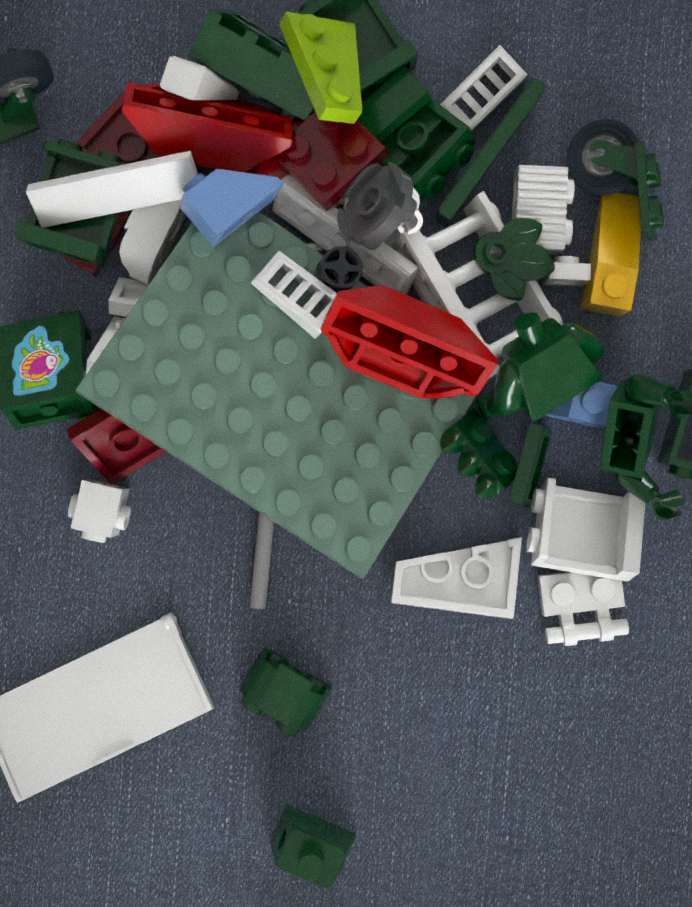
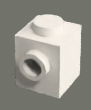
[68,479,131,543]

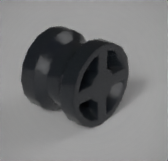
[314,246,363,293]

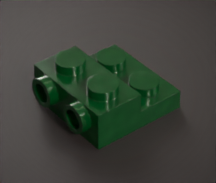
[380,99,476,202]

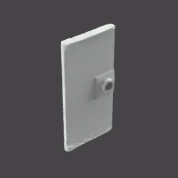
[0,612,214,803]

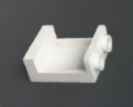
[526,477,645,582]

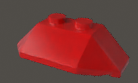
[122,82,293,172]
[320,285,498,399]

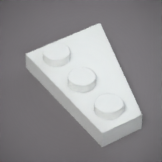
[391,537,522,619]

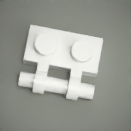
[537,571,629,646]

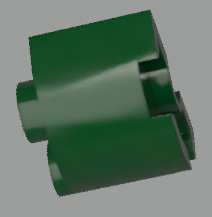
[240,646,333,737]

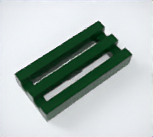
[508,422,552,508]

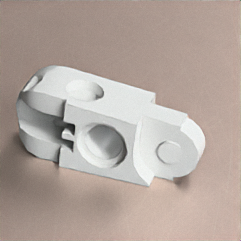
[119,200,186,285]

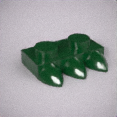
[440,408,518,499]

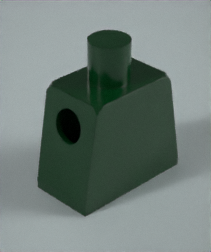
[270,804,356,889]

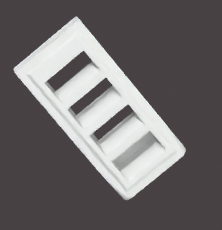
[440,45,528,132]
[160,56,239,100]
[251,251,337,339]

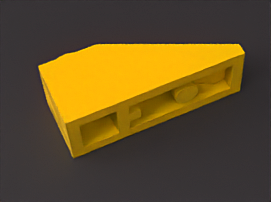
[580,193,641,317]

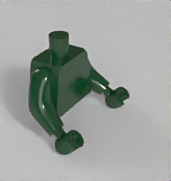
[475,312,606,422]
[600,373,692,520]

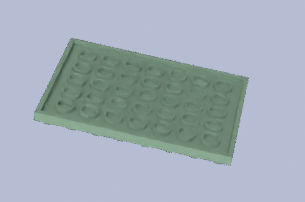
[76,212,476,578]

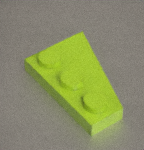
[279,11,362,124]

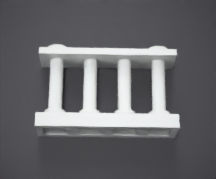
[391,191,563,379]

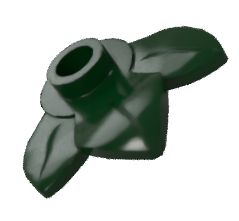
[474,218,555,301]

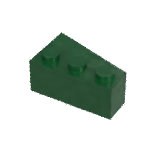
[187,9,315,122]

